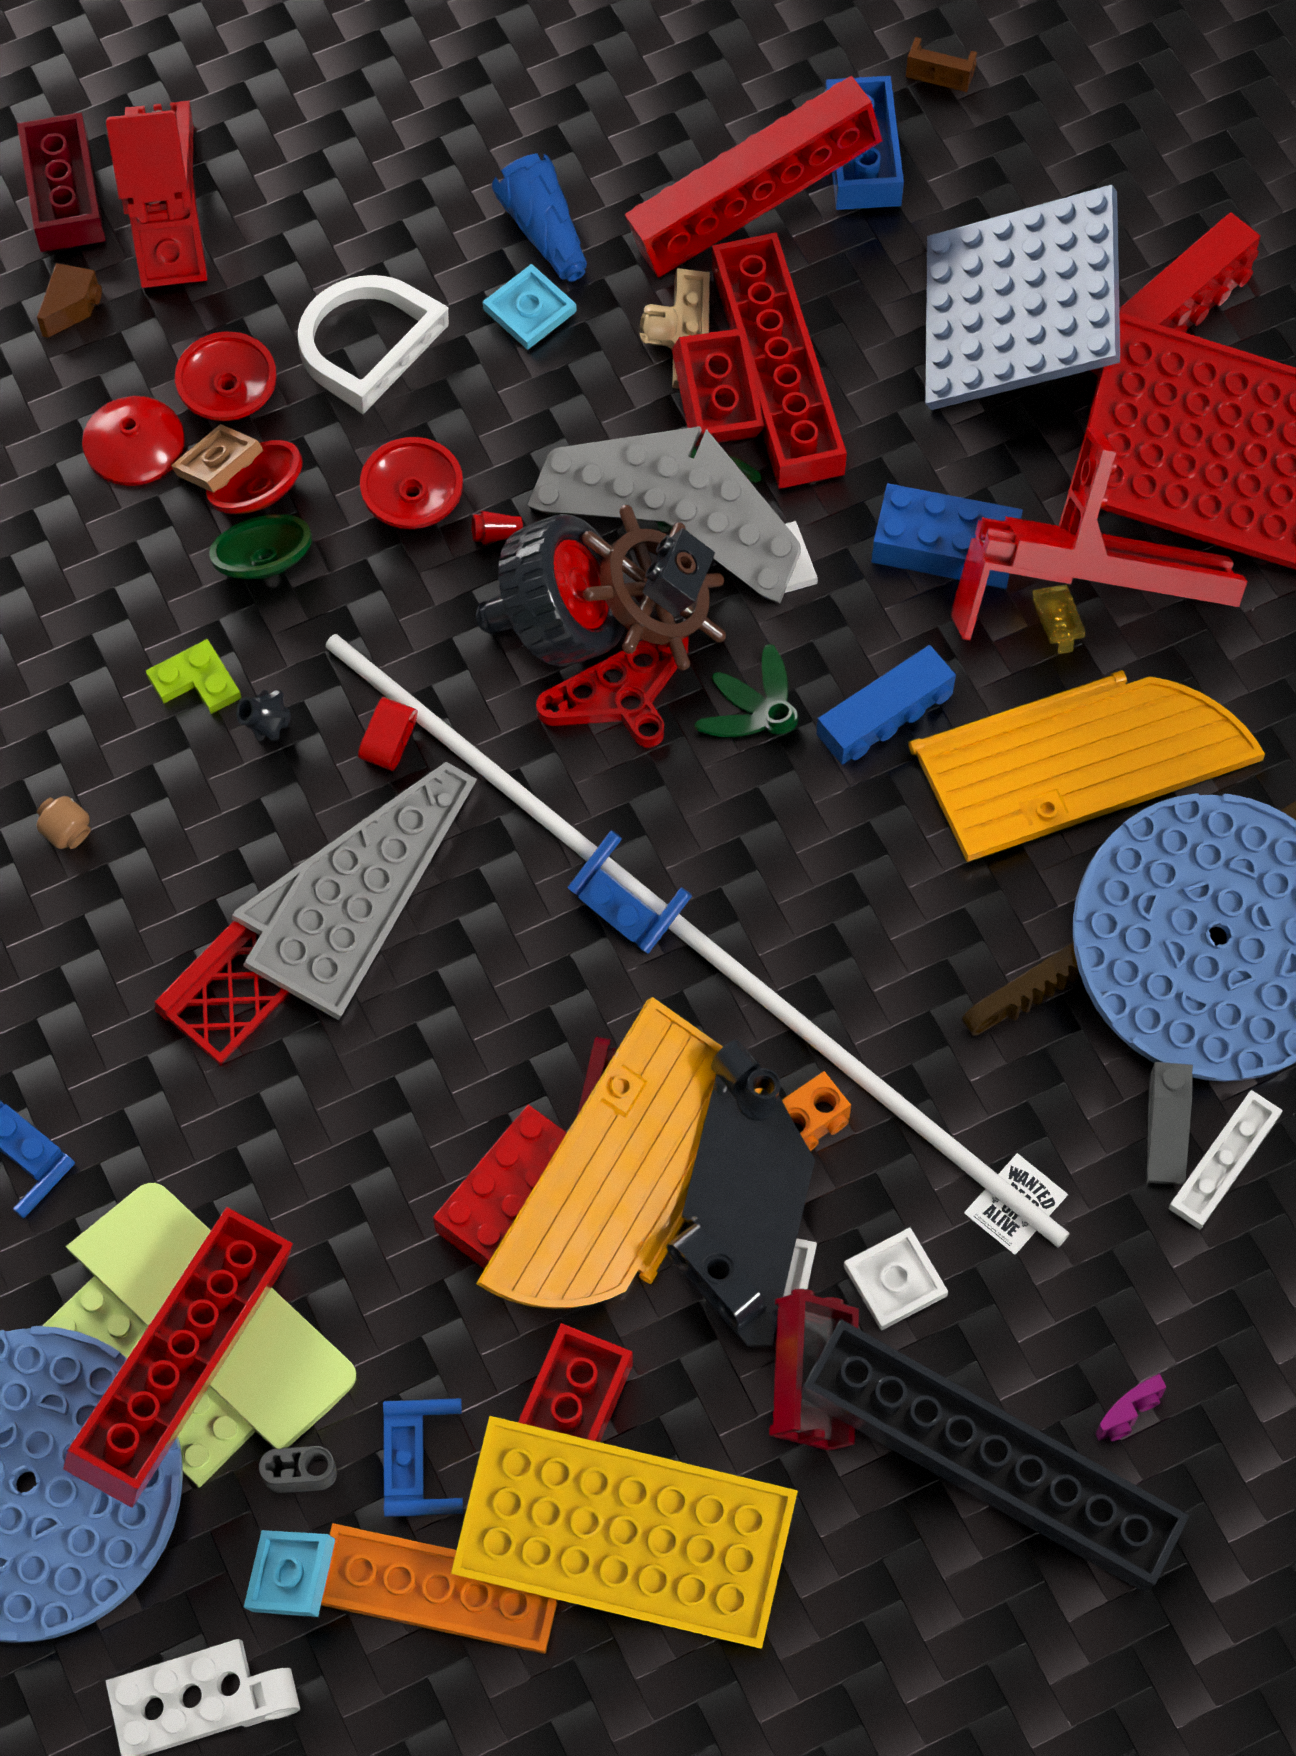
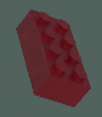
[17,112,106,252]

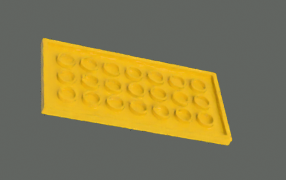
[451,1416,798,1649]

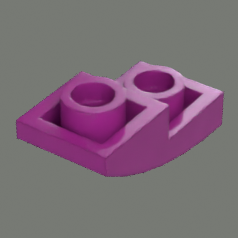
[1095,1374,1167,1441]

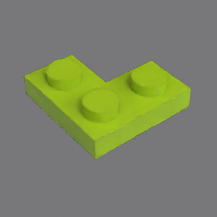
[146,639,242,714]

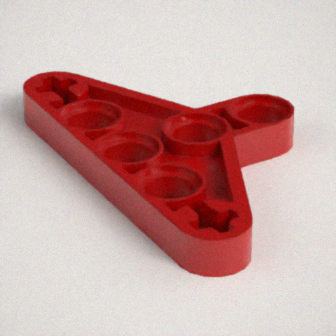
[536,637,689,748]

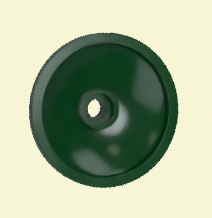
[209,514,312,579]

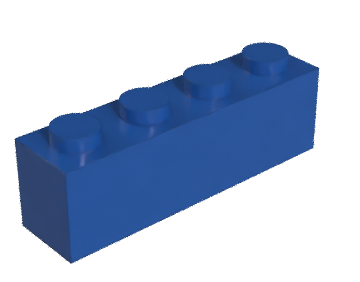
[816,645,956,765]

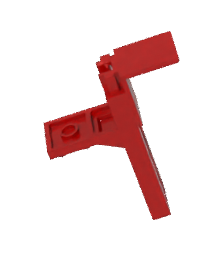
[106,100,207,288]
[951,427,1247,640]

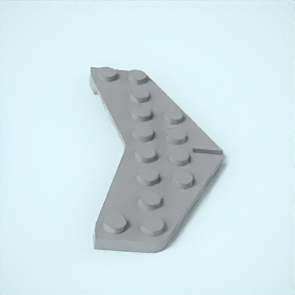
[528,426,801,604]

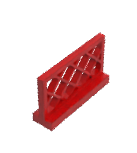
[155,921,290,1066]

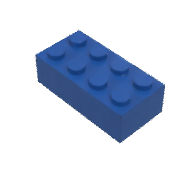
[825,76,904,210]
[871,483,1023,589]

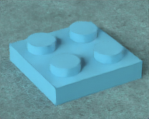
[482,264,577,350]
[244,1530,336,1617]

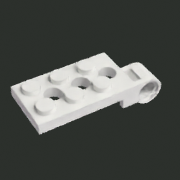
[106,1639,300,1756]

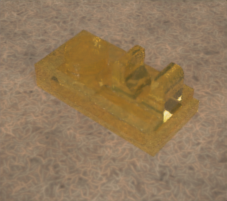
[1033,584,1085,654]

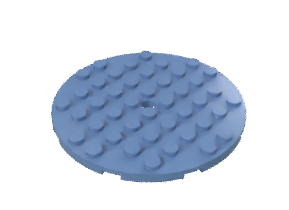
[1073,793,1296,1081]
[0,1326,183,1643]

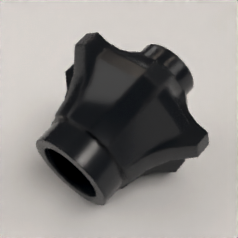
[236,690,291,741]

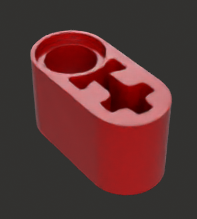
[358,697,418,771]

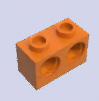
[782,1071,851,1151]

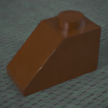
[37,263,102,338]

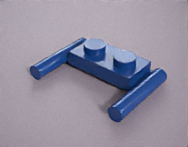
[568,830,692,953]
[0,1100,75,1219]
[383,1398,463,1517]

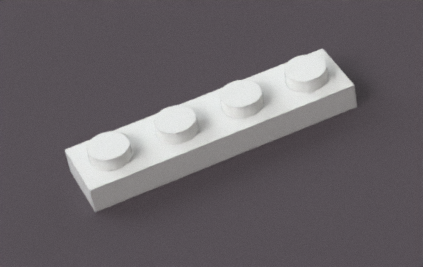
[1168,1090,1283,1230]

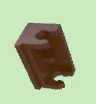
[906,37,978,92]

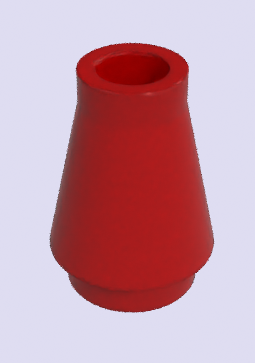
[471,511,523,545]

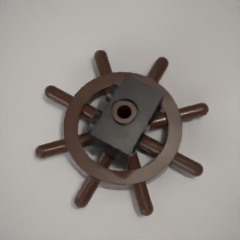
[582,505,726,670]

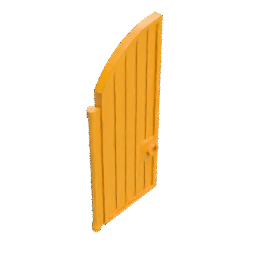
[908,670,1265,862]
[476,997,762,1309]

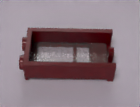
[769,1289,859,1451]

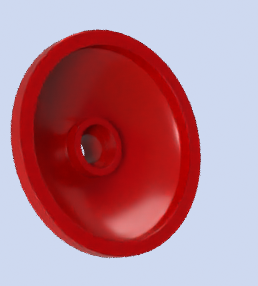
[175,332,277,421]
[82,396,185,486]
[360,437,463,529]
[206,440,303,514]

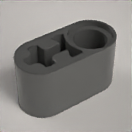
[259,1446,337,1493]

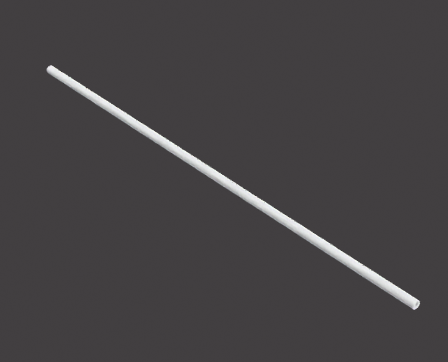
[325,634,1070,1248]

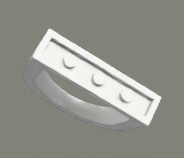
[298,275,449,414]

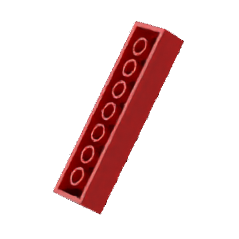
[624,75,882,278]
[712,232,847,489]
[63,1207,293,1508]

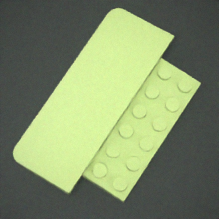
[43,1183,356,1488]

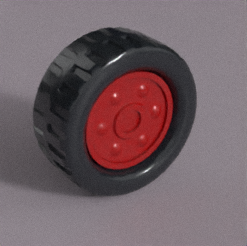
[475,514,625,667]

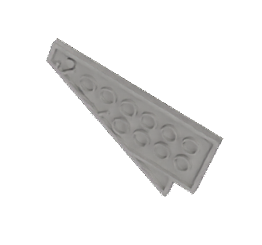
[231,762,477,1020]

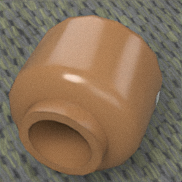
[36,796,91,849]

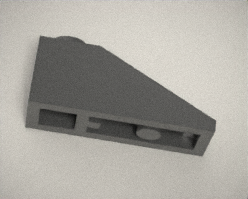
[1147,1062,1193,1185]

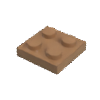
[171,424,263,493]

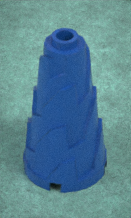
[492,153,587,282]

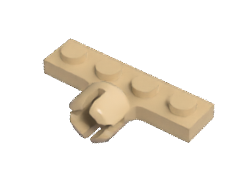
[640,268,710,389]

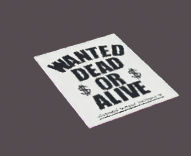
[964,1153,1068,1255]

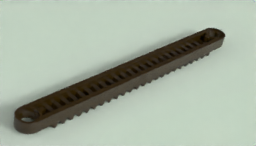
[961,801,1296,1036]

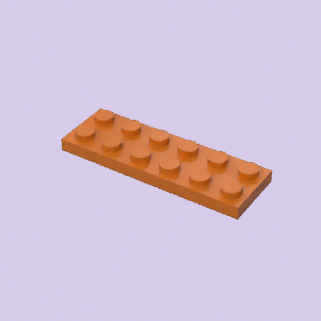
[321,1523,558,1654]

